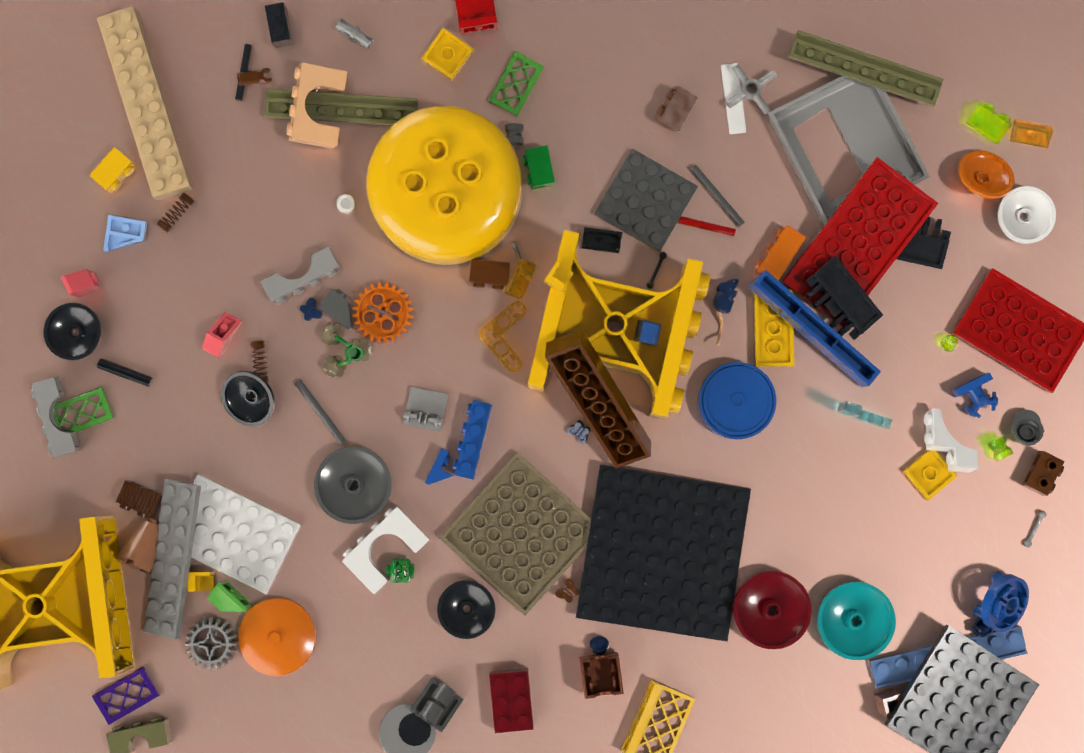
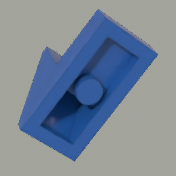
[425,448,454,485]

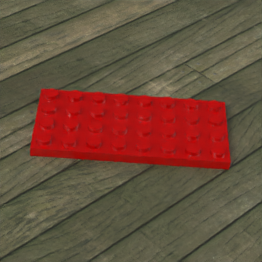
[783,157,939,327]

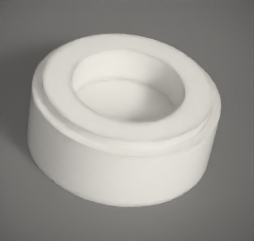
[337,194,356,214]

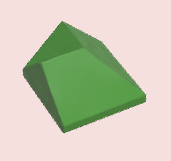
[207,580,254,612]

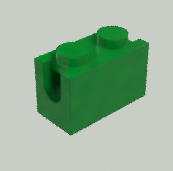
[522,145,555,190]

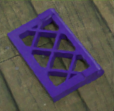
[92,666,160,725]

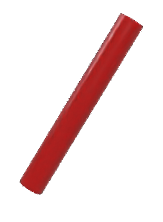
[679,216,736,237]

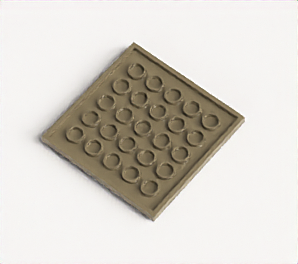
[440,452,591,616]

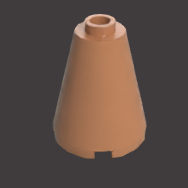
[115,518,159,574]

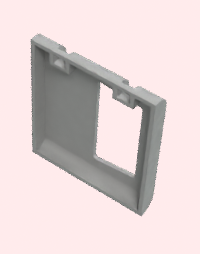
[768,76,930,226]

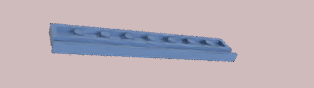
[869,626,1028,689]

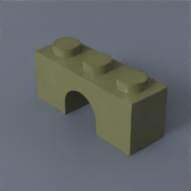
[106,717,172,753]

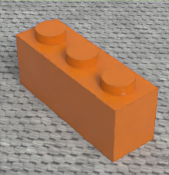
[754,225,806,281]

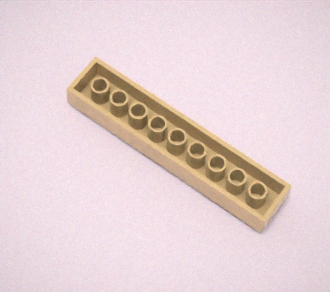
[97,6,194,201]

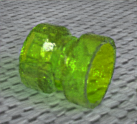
[987,436,1013,461]

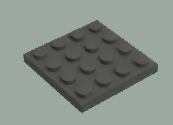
[594,148,698,252]

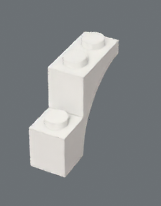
[924,408,978,473]

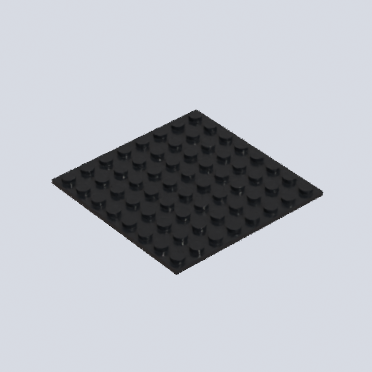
[575,465,751,642]

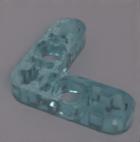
[837,401,892,429]

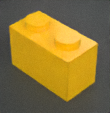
[89,147,136,193]

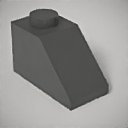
[318,289,353,331]

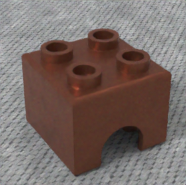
[579,652,624,699]

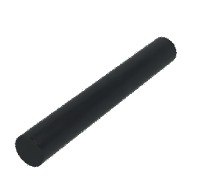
[235,44,252,101]

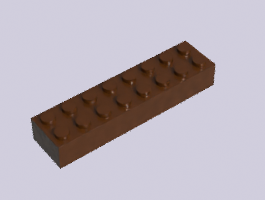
[545,329,651,468]

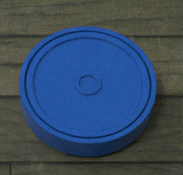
[698,362,776,440]

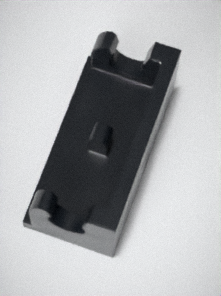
[581,227,622,254]

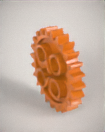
[352,282,414,344]

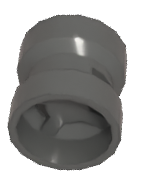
[505,123,524,146]

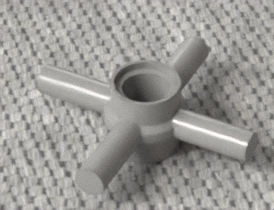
[726,64,777,115]

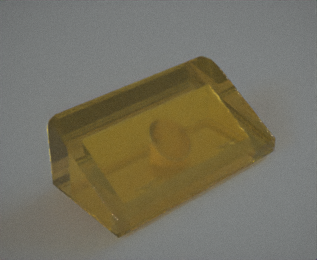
[1010,119,1053,148]
[504,259,536,299]

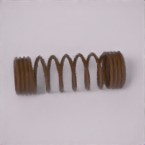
[157,192,195,233]
[250,341,269,383]

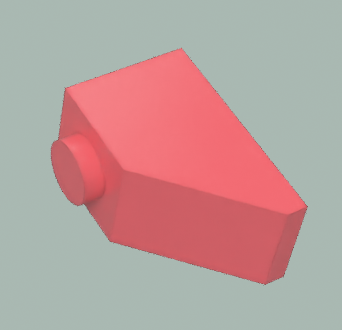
[60,269,100,298]
[202,312,242,358]

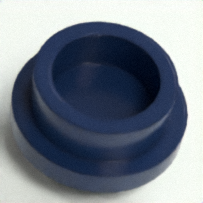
[972,619,992,637]
[590,636,609,655]

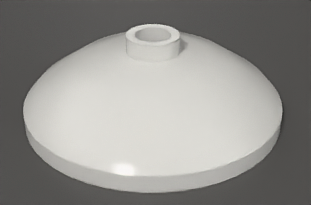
[997,186,1056,244]

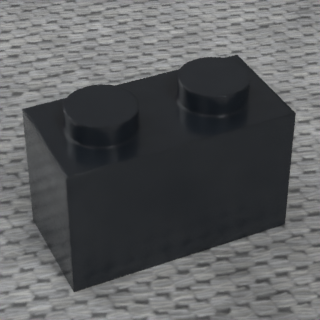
[265,2,294,48]

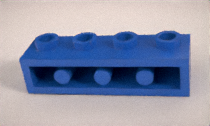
[452,400,493,480]

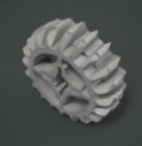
[185,617,238,670]

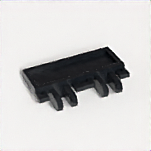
[897,217,951,269]
[805,256,883,340]

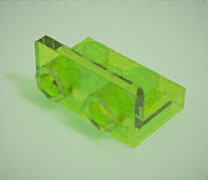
[966,102,1012,145]

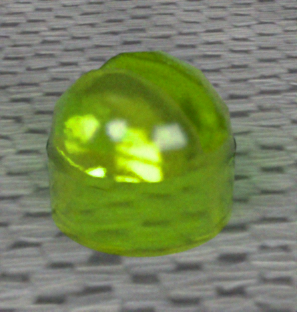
[941,335,958,352]

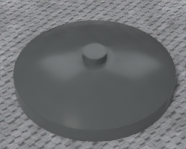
[314,447,392,524]

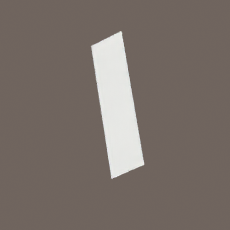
[721,63,747,134]

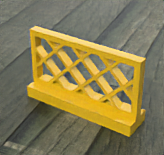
[621,679,695,753]

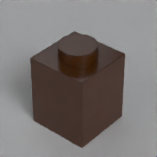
[874,689,901,718]

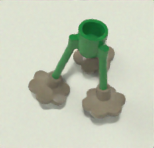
[321,323,373,378]

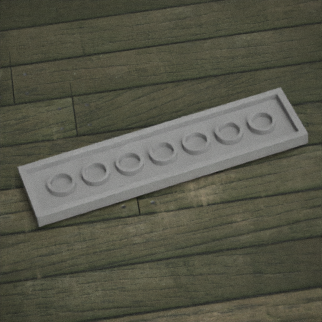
[143,479,201,640]

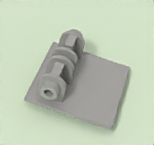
[403,387,448,432]

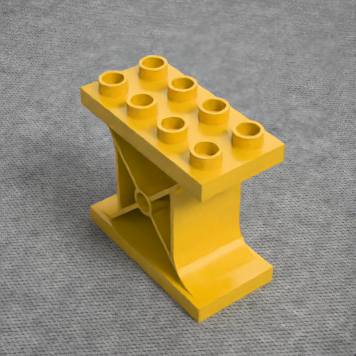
[528,230,711,419]
[0,515,135,690]

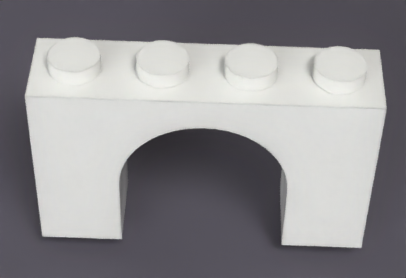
[342,506,430,594]

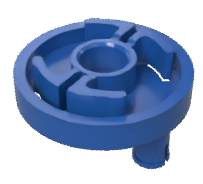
[973,571,1029,632]

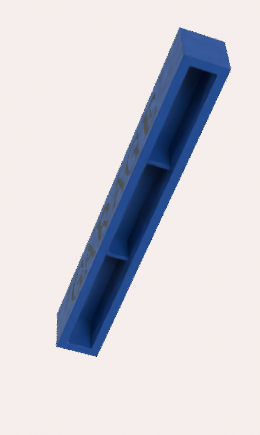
[748,270,881,387]

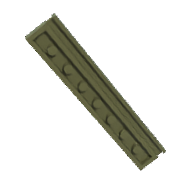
[788,30,944,107]
[264,89,418,126]

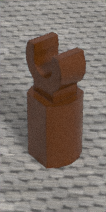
[237,68,272,86]

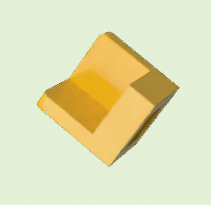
[544,261,573,293]
[188,571,215,592]

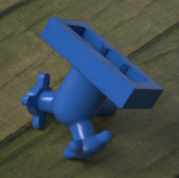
[951,372,998,418]

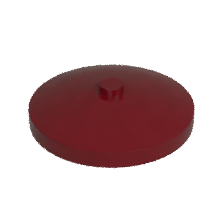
[733,571,812,649]

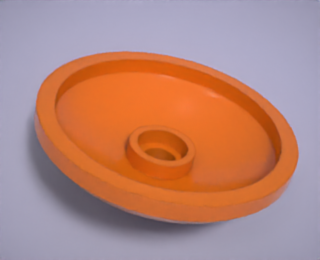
[958,150,1015,199]

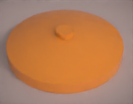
[238,598,316,676]

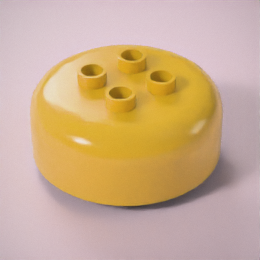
[366,106,522,265]

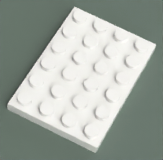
[191,474,301,594]

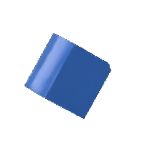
[634,320,661,345]

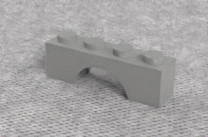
[260,246,341,305]
[31,377,81,458]

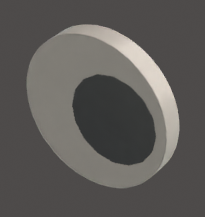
[379,704,436,753]

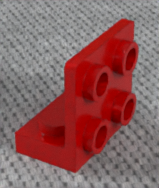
[455,0,498,34]

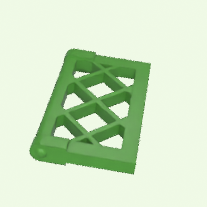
[488,51,544,117]
[54,386,114,433]

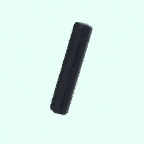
[97,359,153,387]

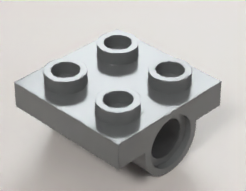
[410,678,464,733]

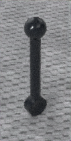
[646,252,667,289]

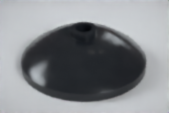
[43,303,102,360]
[221,371,275,426]
[437,580,495,639]

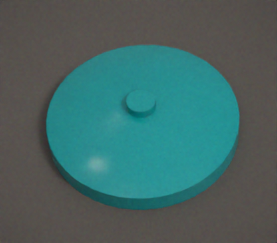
[817,582,896,660]

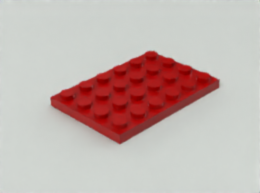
[952,268,1084,393]

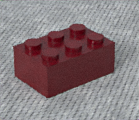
[489,668,534,733]

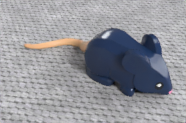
[713,279,739,346]

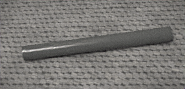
[690,165,745,227]
[295,379,347,445]

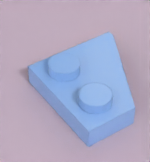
[103,215,148,252]

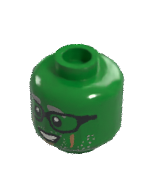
[386,558,414,583]

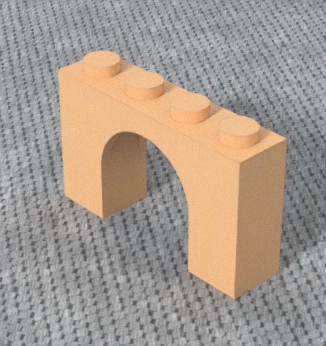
[286,62,347,149]

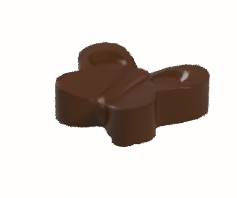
[555,579,579,603]

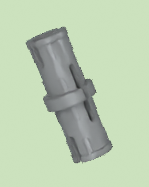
[335,18,374,49]

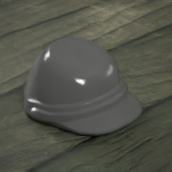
[1012,410,1045,446]

